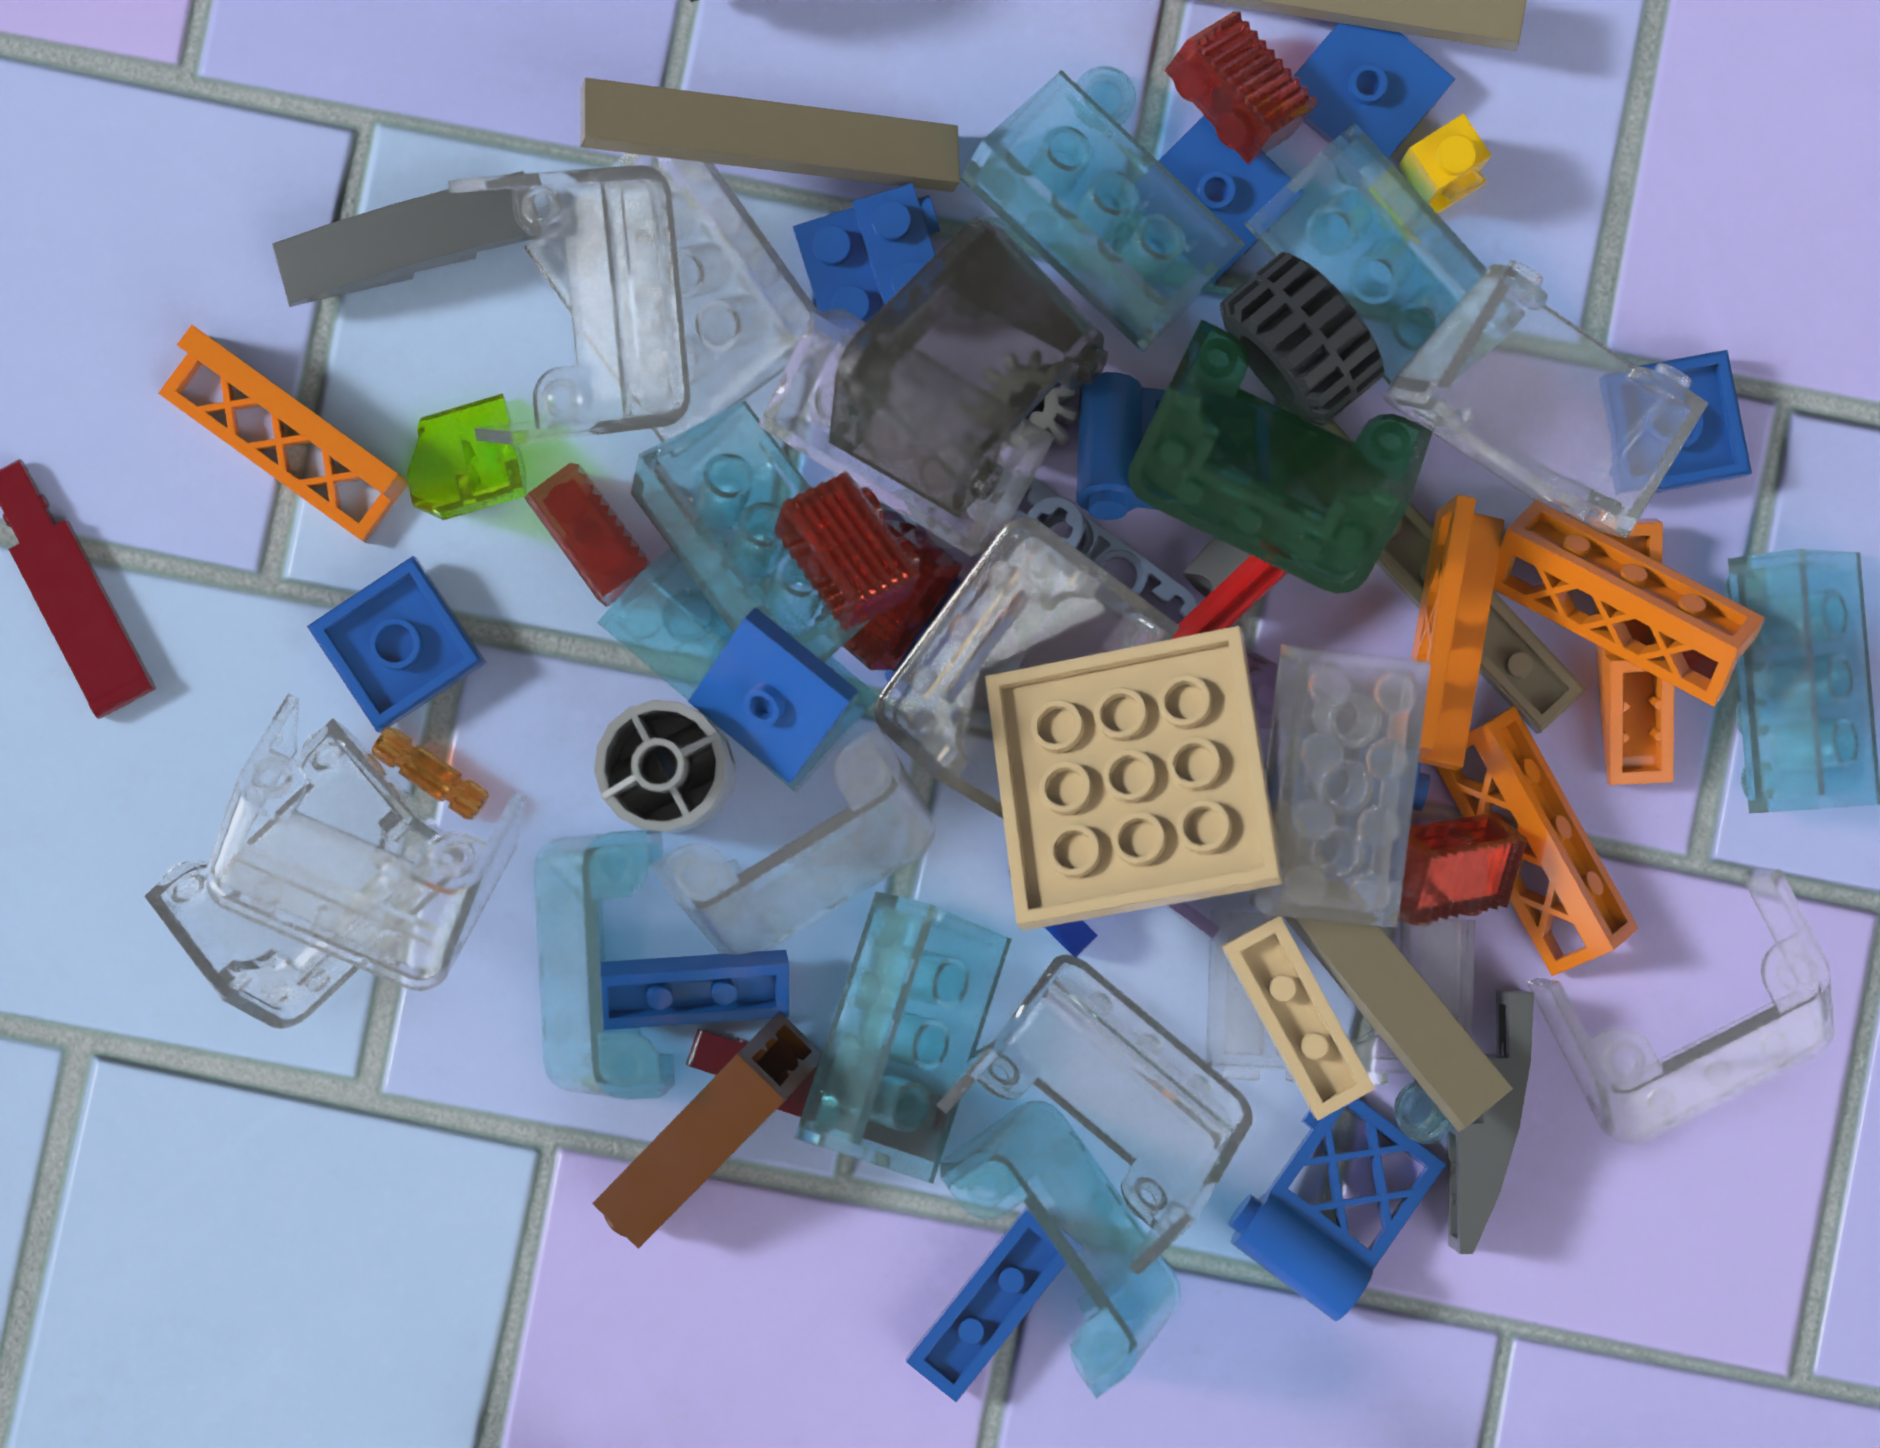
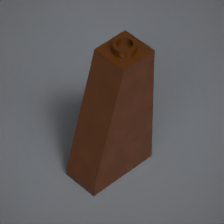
[592,1011,825,1249]

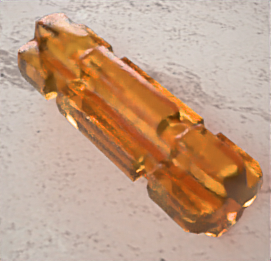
[371,727,489,820]

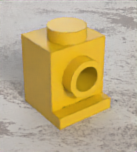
[1398,113,1492,217]

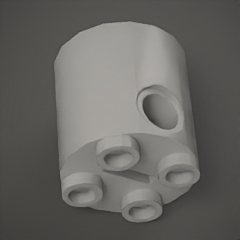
[594,700,736,833]

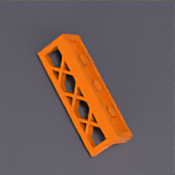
[158,324,410,543]
[1394,494,1505,770]
[1493,499,1765,707]
[1435,706,1639,976]

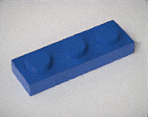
[593,950,789,1030]
[906,1207,1077,1402]

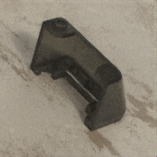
[829,216,1108,518]

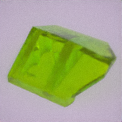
[406,393,527,521]

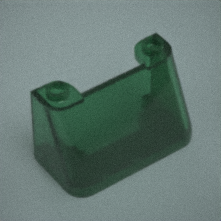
[1128,319,1433,594]

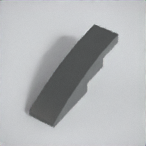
[272,171,541,307]
[1447,990,1534,1254]

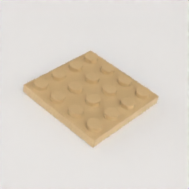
[985,626,1283,931]

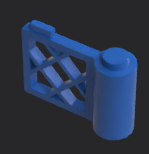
[1076,372,1268,530]
[1228,1098,1447,1322]

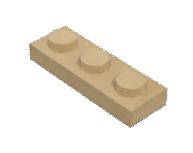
[1221,915,1375,1120]

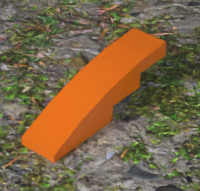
[1593,518,1674,785]

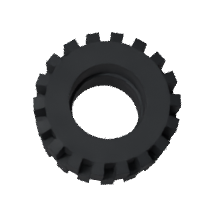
[1220,252,1385,427]

